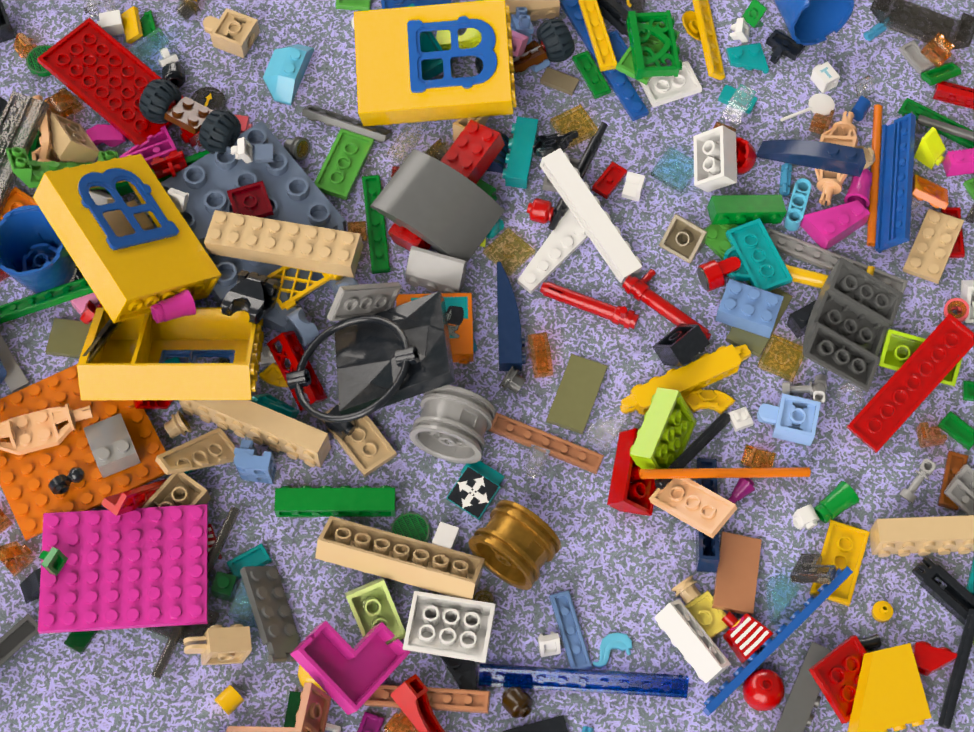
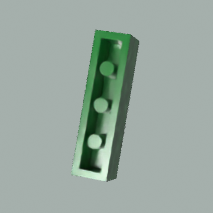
[707,194,787,225]

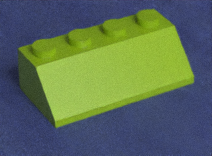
[878,329,963,387]

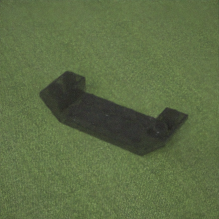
[870,0,974,50]

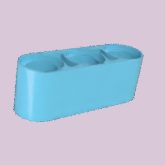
[784,178,811,231]

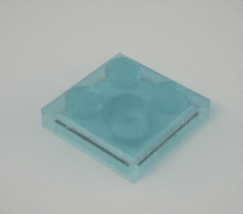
[651,147,694,193]

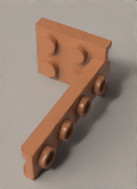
[226,682,332,732]

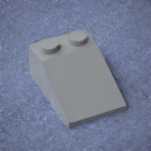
[83,413,141,478]

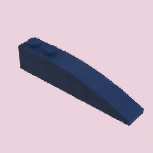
[757,140,866,177]
[497,262,526,371]
[696,458,720,573]

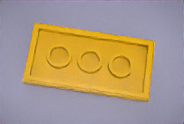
[810,519,870,606]

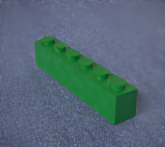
[274,485,396,517]

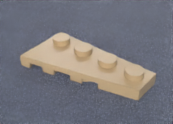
[155,427,235,475]

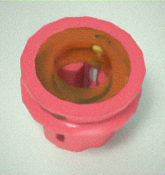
[943,298,970,322]

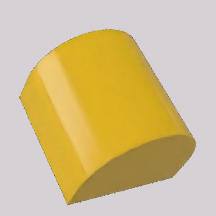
[214,685,244,715]

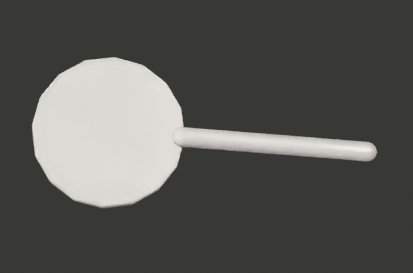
[780,93,835,122]

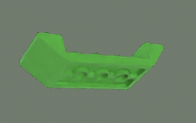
[6,147,119,190]

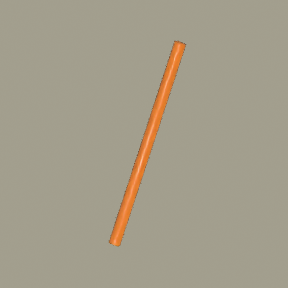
[867,104,883,247]
[639,467,811,479]

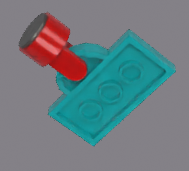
[697,218,793,292]

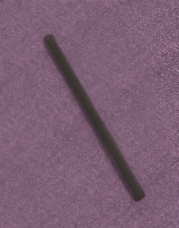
[151,506,240,679]

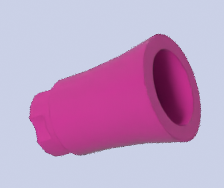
[844,169,873,208]
[150,289,196,323]

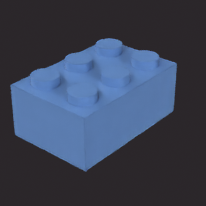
[715,279,784,339]

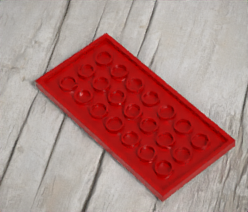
[37,18,184,146]

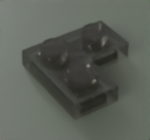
[790,554,837,584]

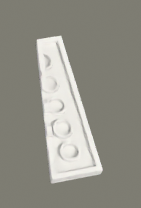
[517,209,588,294]

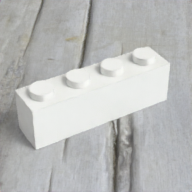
[654,599,731,683]

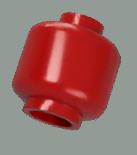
[526,198,555,224]

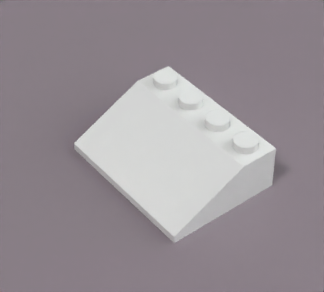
[403,591,496,663]

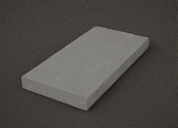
[327,282,401,322]

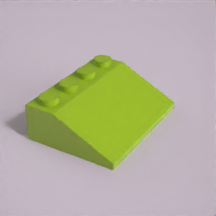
[630,387,697,469]

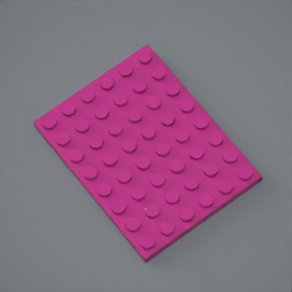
[38,504,208,634]

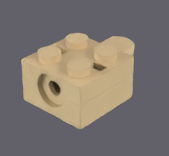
[203,8,260,58]
[183,624,252,665]

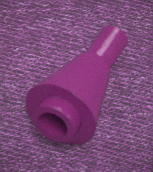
[728,478,755,504]

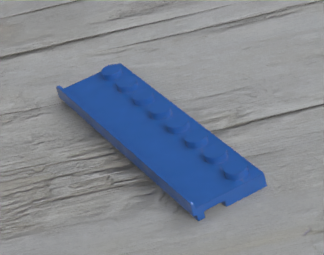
[875,113,916,253]

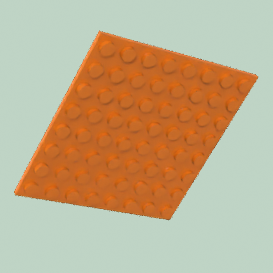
[0,364,166,541]

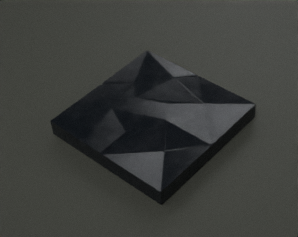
[335,291,455,415]

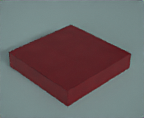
[227,181,274,218]

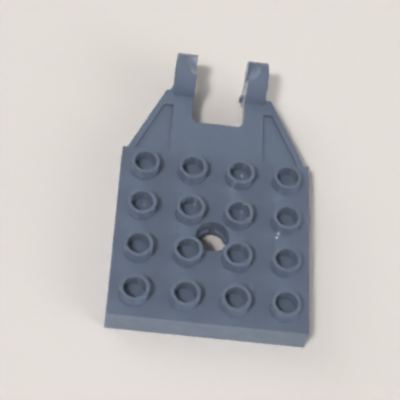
[161,121,359,346]

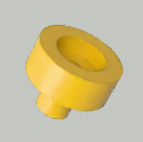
[871,601,893,623]

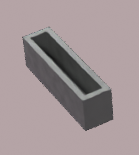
[0,614,38,666]

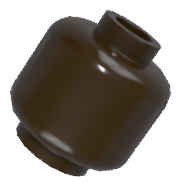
[502,686,533,718]

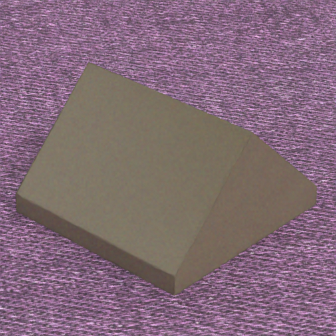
[659,213,708,264]

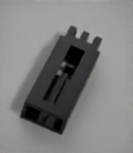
[597,0,633,37]
[912,557,974,625]

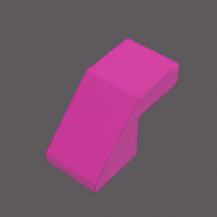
[86,124,125,147]

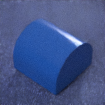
[851,96,871,121]

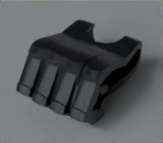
[222,270,281,324]

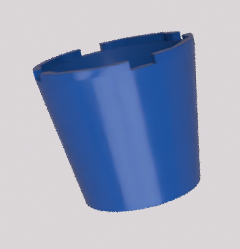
[773,0,854,46]
[0,205,75,294]

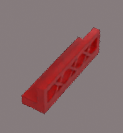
[933,81,974,109]
[267,331,328,411]
[101,479,167,516]

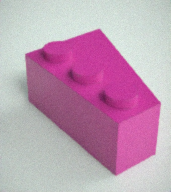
[119,125,177,169]
[800,200,870,250]

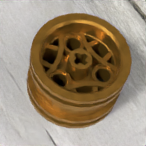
[468,500,561,590]

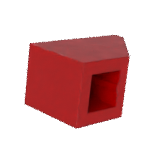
[912,641,957,676]

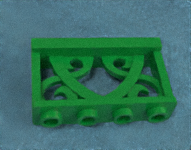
[626,10,682,80]

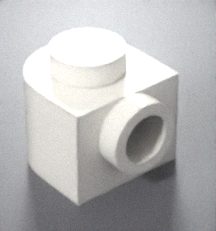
[792,504,820,530]

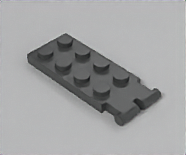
[240,566,300,663]

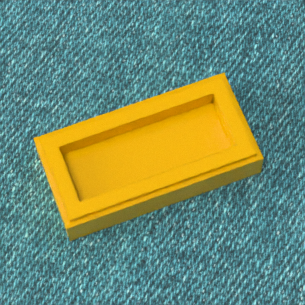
[121,6,143,44]

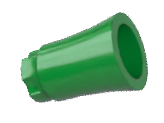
[814,481,859,524]

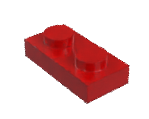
[592,161,627,199]

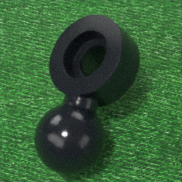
[48,467,85,494]

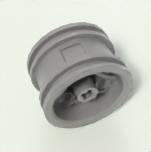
[409,385,496,464]

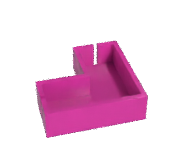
[290,621,410,715]

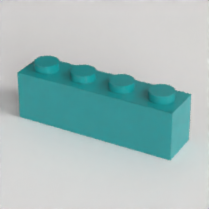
[502,116,538,189]

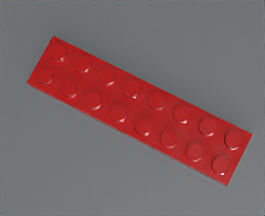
[846,313,974,453]

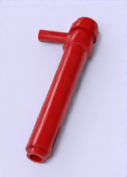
[622,269,712,340]
[540,281,639,329]

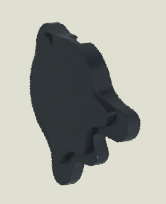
[533,131,579,158]

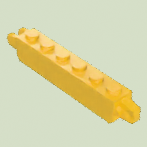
[620,344,751,415]

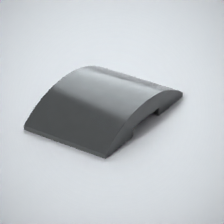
[371,149,505,264]
[803,257,903,392]

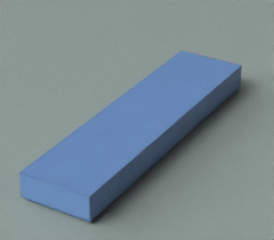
[549,590,592,674]

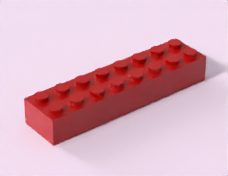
[388,119,505,251]

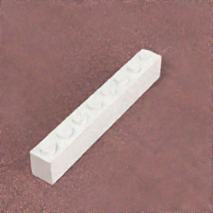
[540,148,642,283]

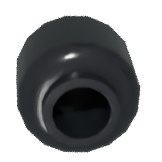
[162,63,185,88]

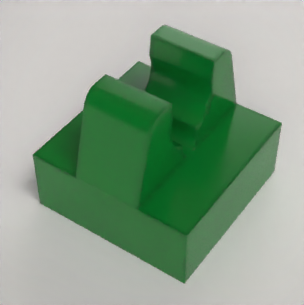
[39,547,68,576]

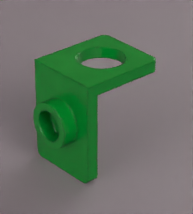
[741,0,767,28]

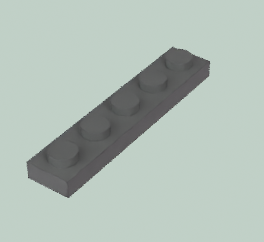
[302,104,392,143]

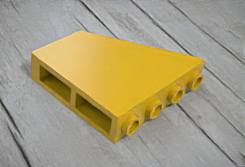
[847,643,932,732]

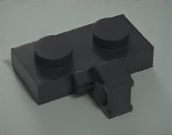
[765,29,805,64]

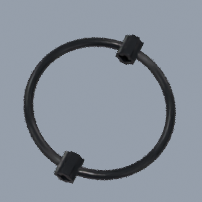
[286,315,420,423]

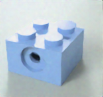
[757,393,821,446]

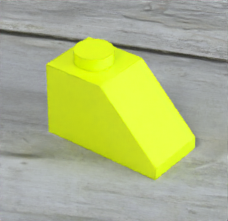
[914,127,946,170]

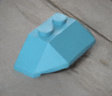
[263,44,314,105]

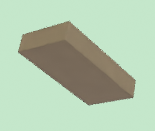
[540,67,579,96]

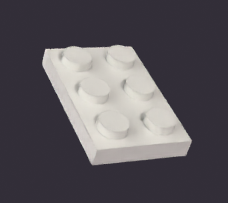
[640,61,702,108]

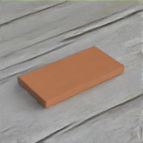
[712,531,762,616]

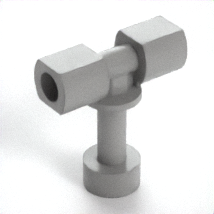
[782,374,827,403]
[899,458,936,503]

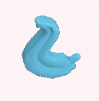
[593,632,632,668]

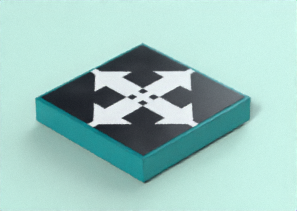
[446,466,501,521]

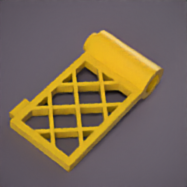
[267,266,344,310]

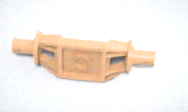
[26,95,61,162]
[814,111,858,206]
[0,403,93,455]

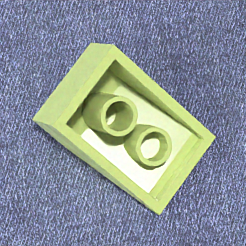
[345,577,406,644]

